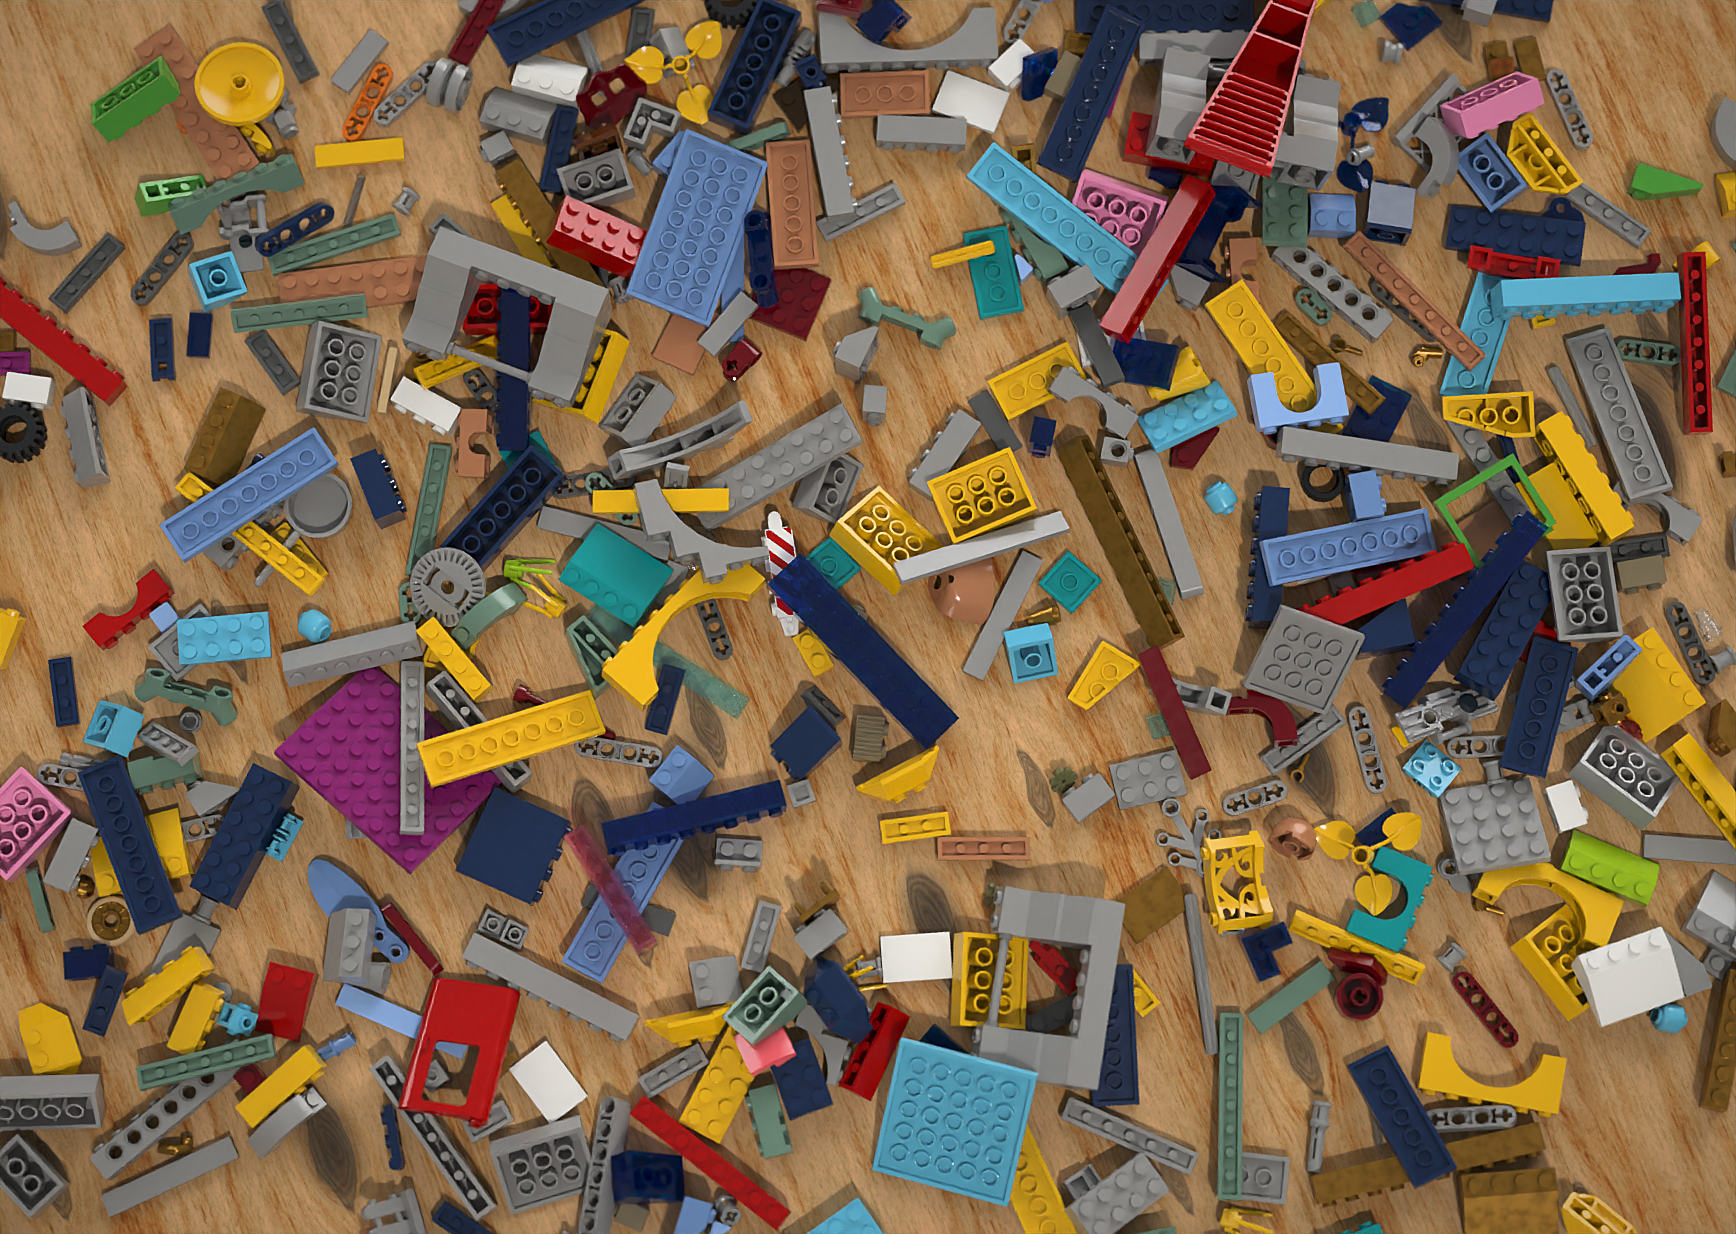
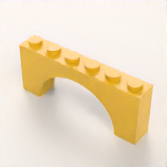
[1472,862,1624,951]
[1416,1032,1567,1118]

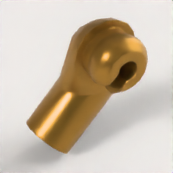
[1411,346,1442,368]
[158,1137,193,1156]

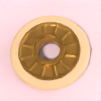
[86,896,135,947]

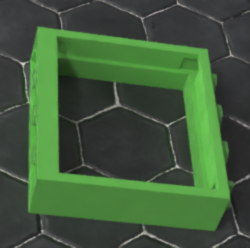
[1433,453,1556,573]

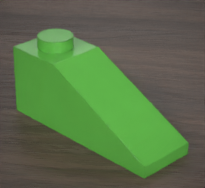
[1627,163,1703,201]
[134,174,208,217]

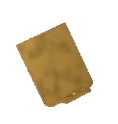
[794,881,844,925]

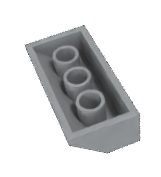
[61,387,111,488]

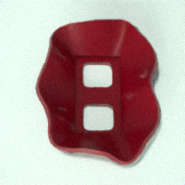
[576,63,647,129]

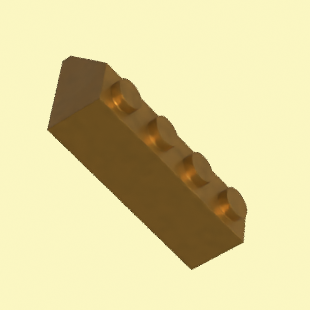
[184,387,266,487]

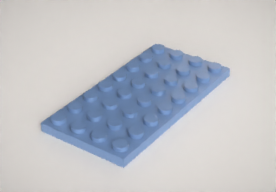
[625,129,768,328]

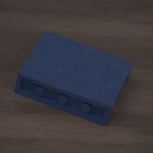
[455,787,573,907]

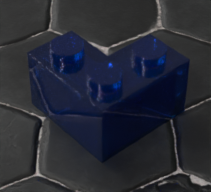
[855,0,912,45]
[1239,921,1293,984]

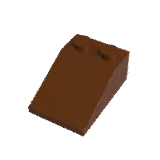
[571,123,624,161]

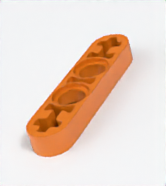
[342,64,394,142]

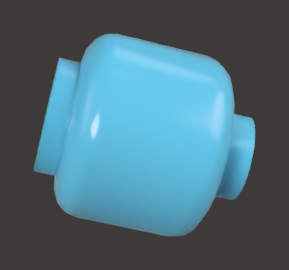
[1204,481,1238,516]
[298,609,332,643]
[1650,1003,1688,1034]

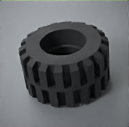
[704,0,758,29]
[0,403,48,463]

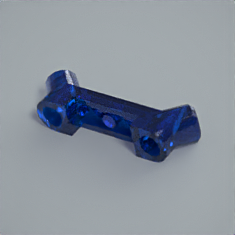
[744,210,779,308]

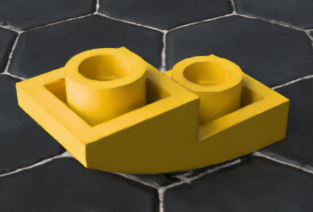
[238,124,276,156]

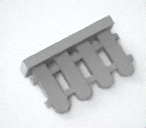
[361,1188,426,1234]

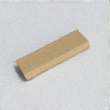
[377,347,401,418]

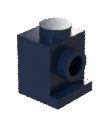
[794,54,827,90]

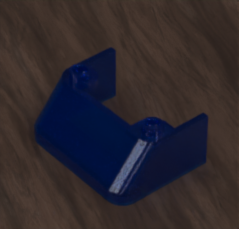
[1175,185,1262,283]

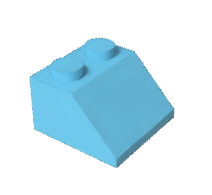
[188,251,248,313]
[1003,623,1058,684]
[83,700,144,757]

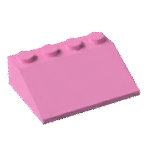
[1072,169,1169,256]
[0,766,76,883]

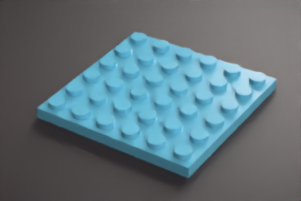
[872,1037,1038,1207]

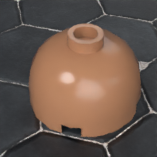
[1269,817,1317,861]

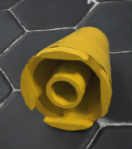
[1146,345,1212,401]

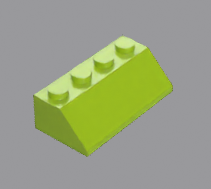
[1558,829,1660,908]

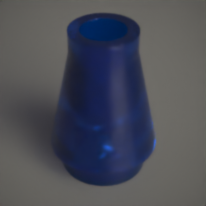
[1148,166,1183,190]

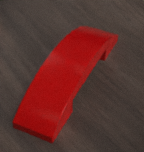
[1467,245,1561,280]

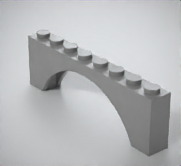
[817,8,998,73]

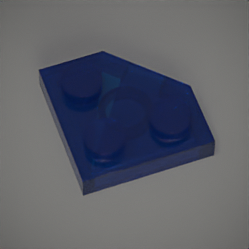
[1380,3,1443,51]
[1021,47,1058,102]

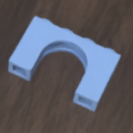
[1247,362,1349,435]

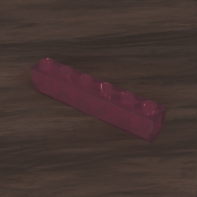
[564,825,658,957]

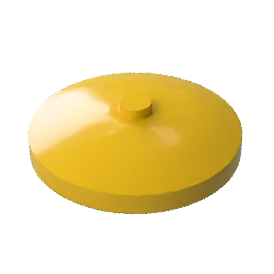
[195,42,285,126]

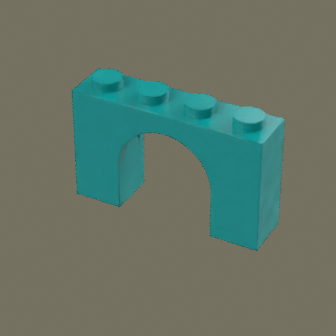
[1345,846,1434,953]

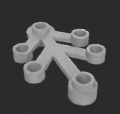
[1156,798,1221,879]

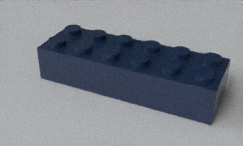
[707,0,802,136]
[440,445,568,572]
[1245,486,1290,630]
[1453,558,1551,701]
[189,763,300,910]

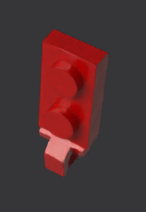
[1028,941,1078,996]

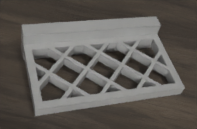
[1390,73,1470,173]

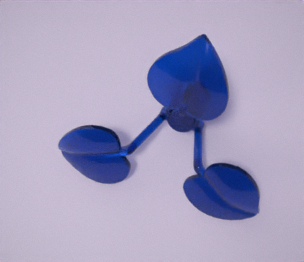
[1336,97,1389,193]

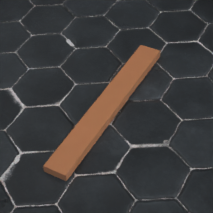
[1343,230,1486,372]

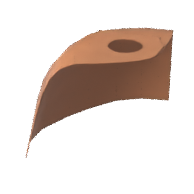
[928,557,994,626]

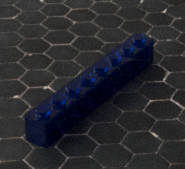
[496,286,531,452]
[601,780,787,856]

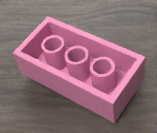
[1440,71,1544,139]

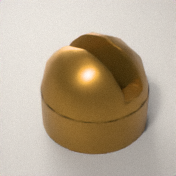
[77,879,95,899]

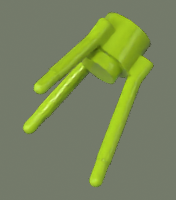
[504,558,555,592]

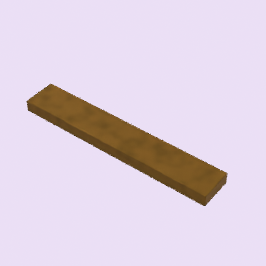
[1273,310,1386,416]

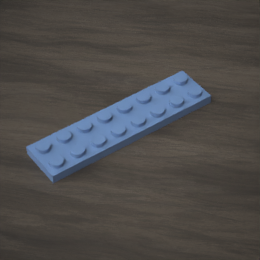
[159,427,339,563]
[1259,508,1437,587]
[562,802,693,984]

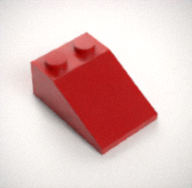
[255,962,319,1043]

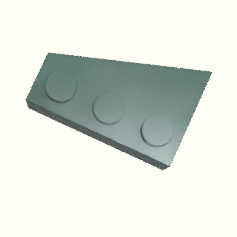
[565,615,619,700]
[127,752,204,795]
[745,1084,794,1160]

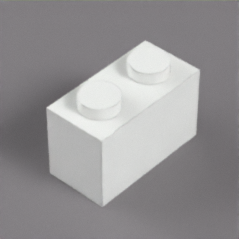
[988,38,1038,92]
[2,372,56,411]
[1542,780,1589,834]

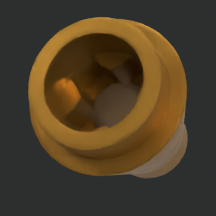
[1027,604,1062,626]

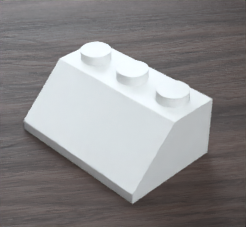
[511,54,589,109]

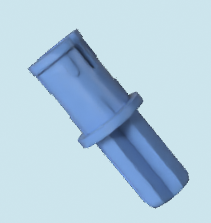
[316,1031,357,1061]

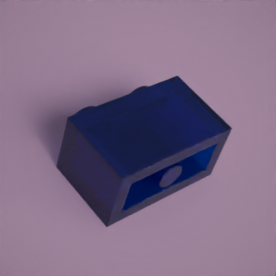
[1028,416,1057,458]
[63,944,115,982]

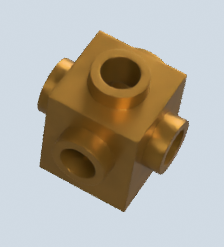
[1588,691,1631,726]

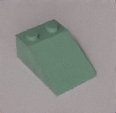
[722,966,809,1046]

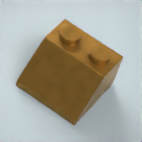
[1707,698,1736,758]

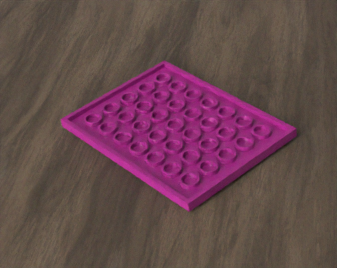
[274,667,503,875]

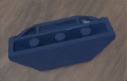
[803,956,873,1044]

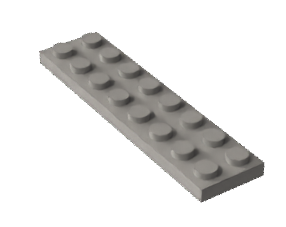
[1565,327,1673,503]
[695,403,864,533]

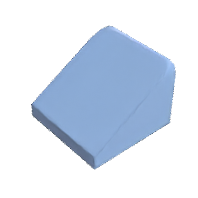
[1014,254,1033,286]
[149,602,181,634]
[709,1221,732,1234]

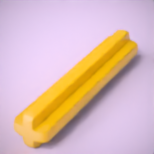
[930,240,995,269]

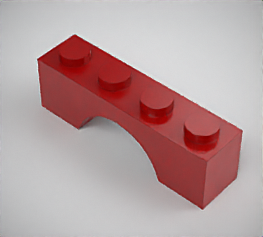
[82,569,175,651]

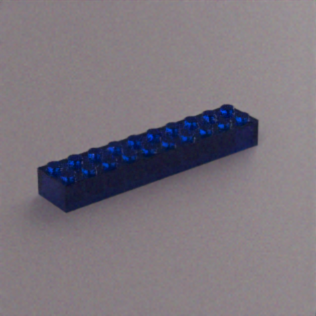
[1381,510,1549,710]
[766,553,959,751]

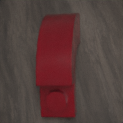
[1225,690,1298,747]

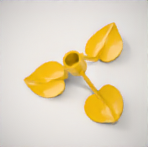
[625,21,722,125]
[1314,812,1422,916]

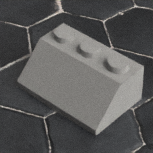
[479,87,557,147]
[557,148,636,209]
[833,326,879,384]
[598,373,677,448]
[792,454,864,525]
[43,818,100,893]
[322,908,377,984]

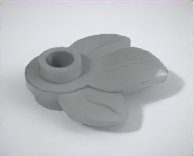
[1437,852,1481,893]

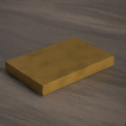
[1116,867,1186,944]

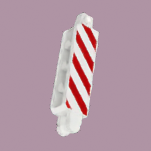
[761,511,805,637]

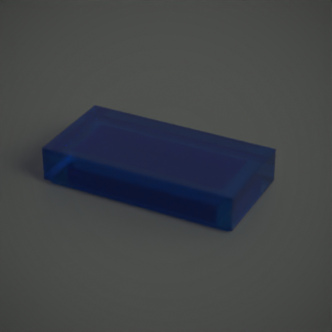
[186,312,213,358]

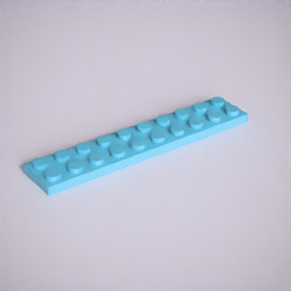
[966,142,1169,300]

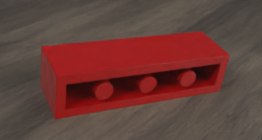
[838,1001,910,1101]

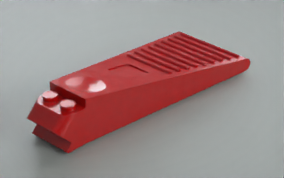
[1183,0,1318,178]

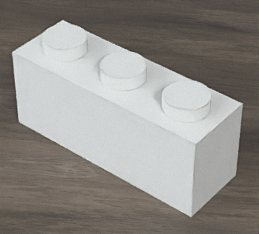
[390,377,462,436]

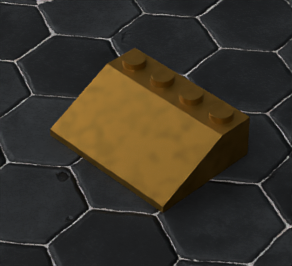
[1457,1167,1559,1234]

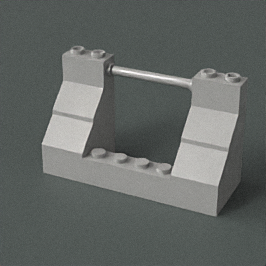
[1145,46,1342,191]
[402,226,613,408]
[970,886,1125,1090]

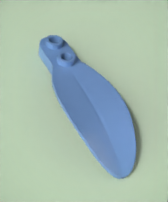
[308,859,410,963]

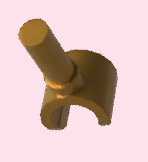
[1331,338,1363,356]
[1290,753,1311,783]
[1473,898,1505,916]

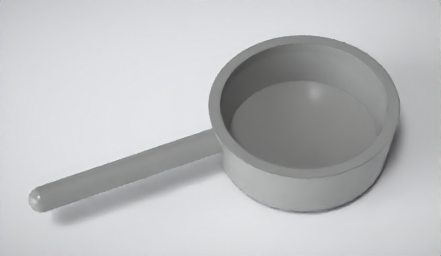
[254,473,353,587]

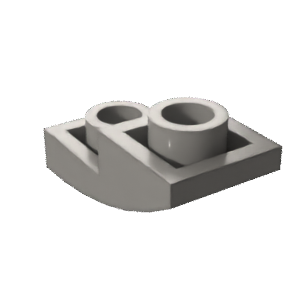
[476,909,529,950]

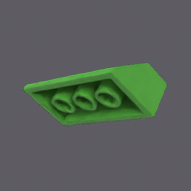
[90,56,180,143]

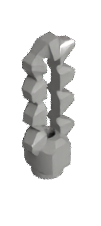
[265,88,299,139]

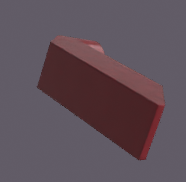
[1613,253,1662,275]
[1328,947,1388,986]

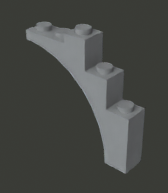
[607,401,753,480]
[633,479,770,585]

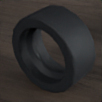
[1301,464,1345,502]

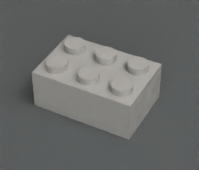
[0,1134,71,1218]

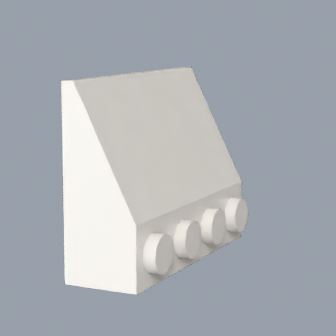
[1571,927,1684,1028]

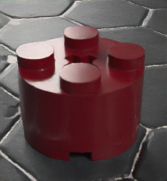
[1334,973,1384,1022]

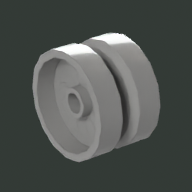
[426,58,473,114]

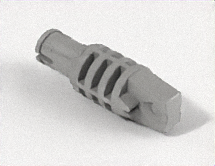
[774,30,817,88]

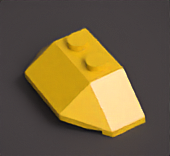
[1506,112,1584,195]
[856,745,939,804]
[644,1002,735,1048]
[19,1003,82,1076]
[1561,1192,1637,1234]

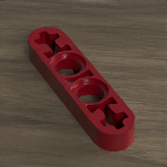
[380,900,444,977]
[1452,972,1519,1048]

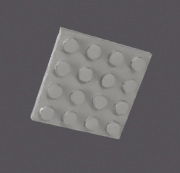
[1242,604,1365,715]
[1438,777,1551,876]

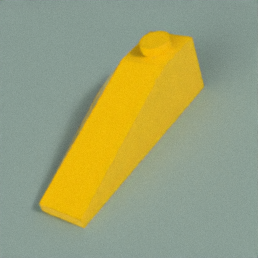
[1442,391,1536,438]

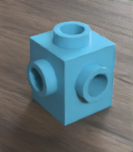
[216,1002,259,1037]

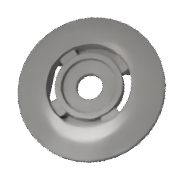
[410,547,486,627]

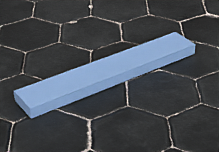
[335,983,468,1059]

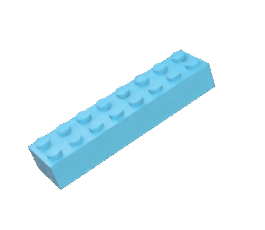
[1490,273,1681,320]

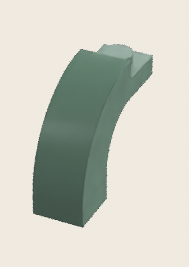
[450,582,528,650]

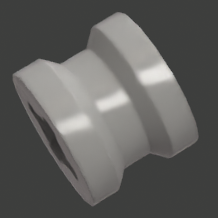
[1381,40,1403,65]

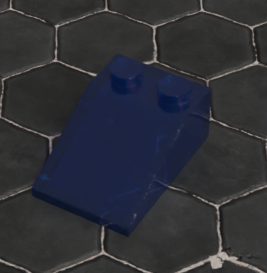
[610,1150,685,1204]

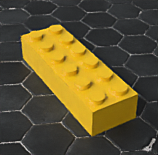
[1532,411,1634,547]

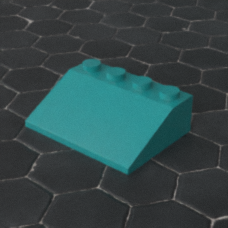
[558,523,674,628]

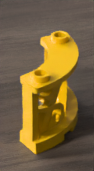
[1200,830,1274,934]

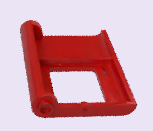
[397,978,521,1128]

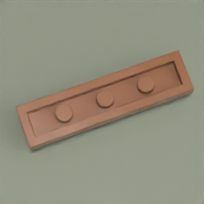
[938,837,1030,861]

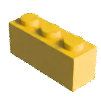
[166,981,225,1055]

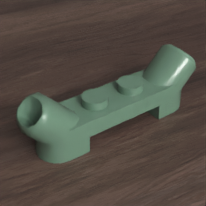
[858,287,956,350]
[134,668,238,727]

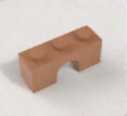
[1224,238,1260,304]
[455,409,493,479]

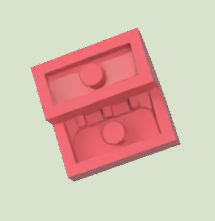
[733,1026,797,1077]

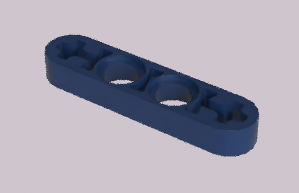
[255,202,335,257]

